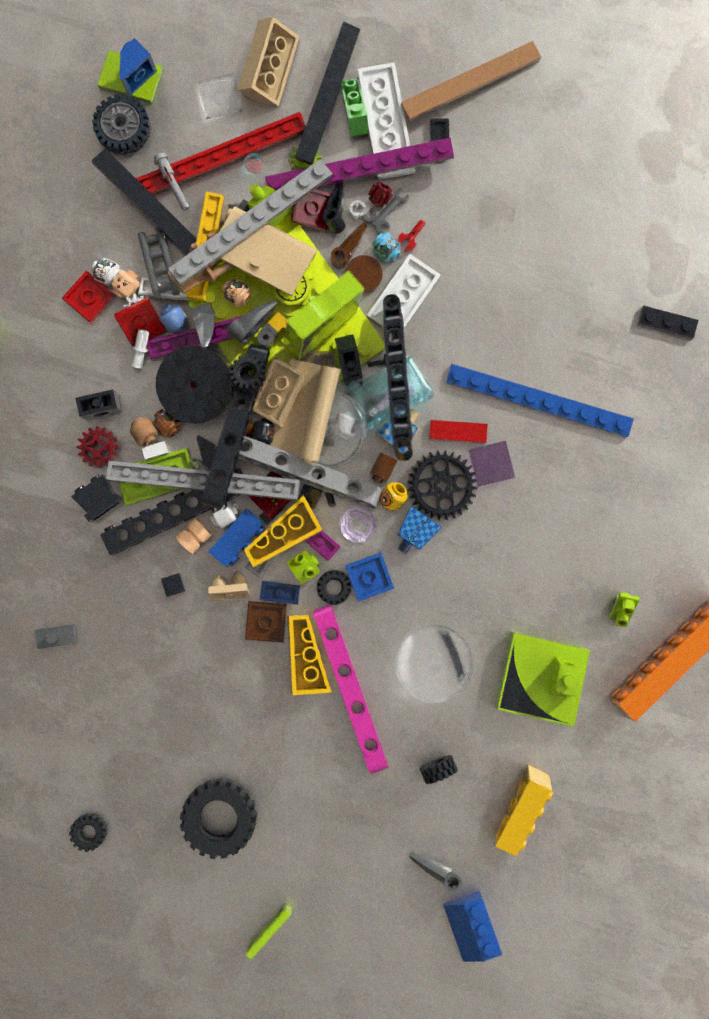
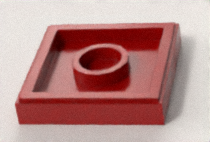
[62,270,116,324]
[114,297,166,347]

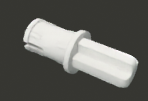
[130,329,149,368]

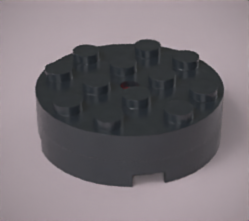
[156,345,235,424]

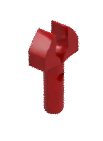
[398,220,426,252]

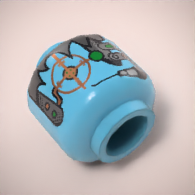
[372,233,401,262]

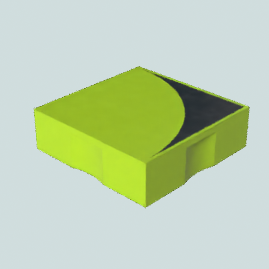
[284,271,364,360]
[495,632,590,727]

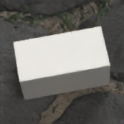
[142,441,170,460]

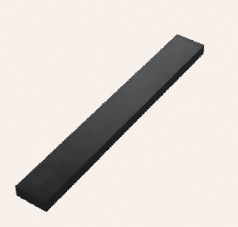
[294,21,361,166]
[92,148,197,255]

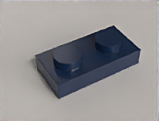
[260,581,300,605]

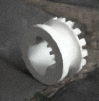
[349,200,366,219]

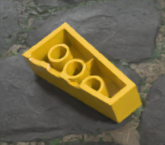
[244,495,323,567]
[287,614,332,695]
[495,765,553,857]

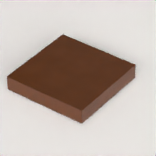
[245,601,287,643]

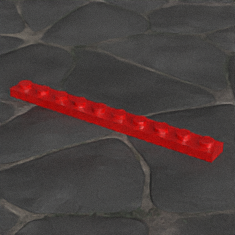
[136,112,306,195]

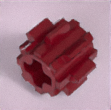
[368,182,393,207]

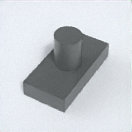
[35,624,77,649]

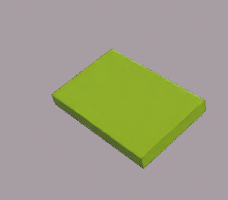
[97,50,163,103]

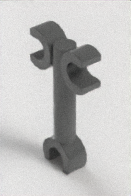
[363,187,409,235]

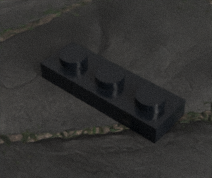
[637,305,699,339]

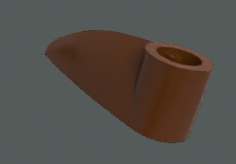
[331,223,367,269]

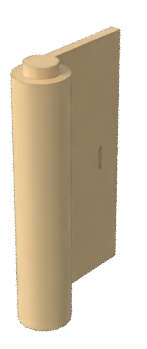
[219,206,317,297]
[270,359,340,465]

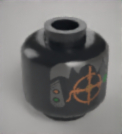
[250,418,275,445]

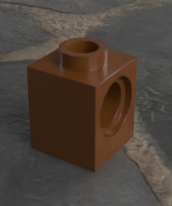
[370,452,397,484]

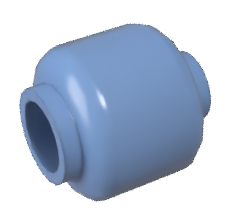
[159,304,188,333]

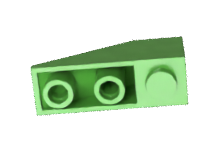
[341,78,369,137]

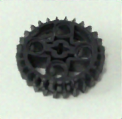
[407,450,478,521]

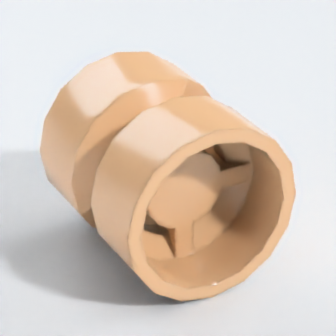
[175,518,212,554]

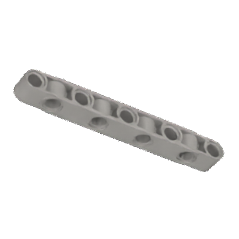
[215,429,382,509]

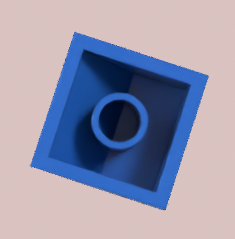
[120,38,157,96]

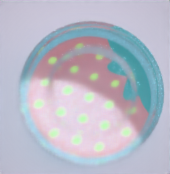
[244,153,263,174]

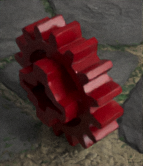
[76,426,120,468]

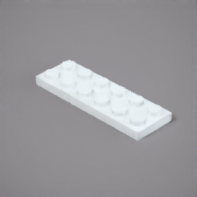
[358,62,415,180]

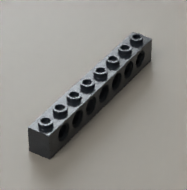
[100,467,244,556]

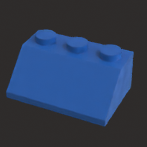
[443,891,502,962]

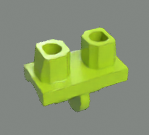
[610,592,640,627]

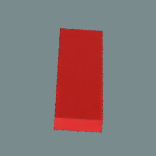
[429,420,488,443]

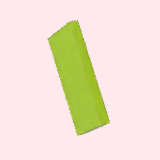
[118,448,194,506]

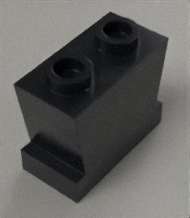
[71,474,123,523]

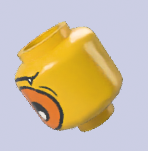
[379,482,408,511]

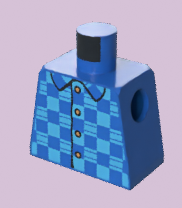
[398,506,441,555]

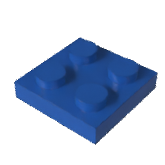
[345,552,394,602]

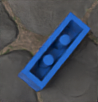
[208,508,265,567]

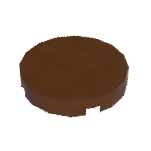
[345,255,383,293]

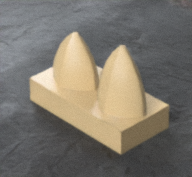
[208,570,249,601]

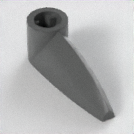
[191,301,216,350]
[227,301,279,345]
[409,852,462,892]

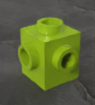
[287,549,320,585]

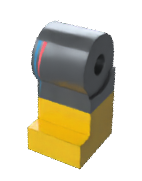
[257,312,287,348]

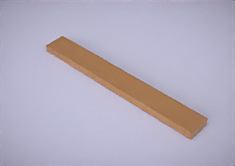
[401,41,541,121]

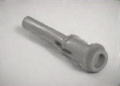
[154,153,190,211]

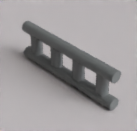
[138,227,180,301]

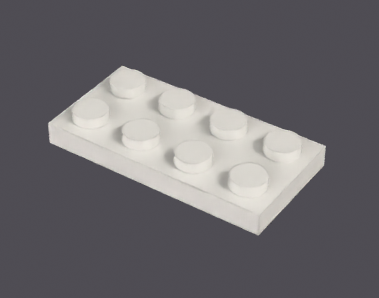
[367,254,441,328]

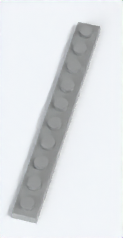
[168,159,332,286]
[106,461,300,501]

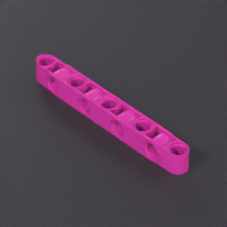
[313,605,389,774]

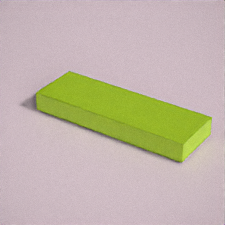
[246,905,292,959]

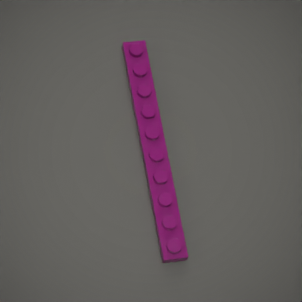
[265,138,454,191]

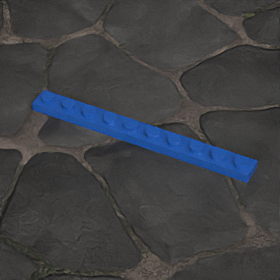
[446,364,634,437]

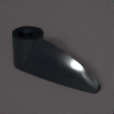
[323,182,346,234]

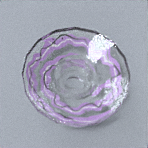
[339,505,377,543]

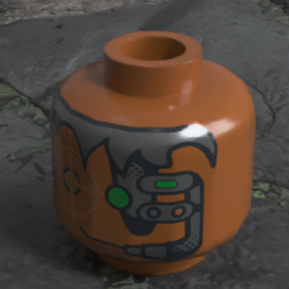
[153,409,181,438]

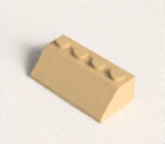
[237,17,299,107]

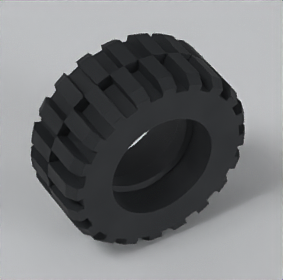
[180,778,257,859]

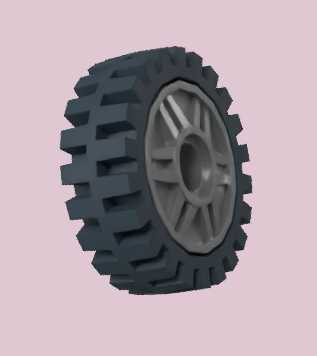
[92,94,150,155]

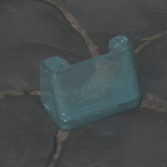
[345,355,434,433]

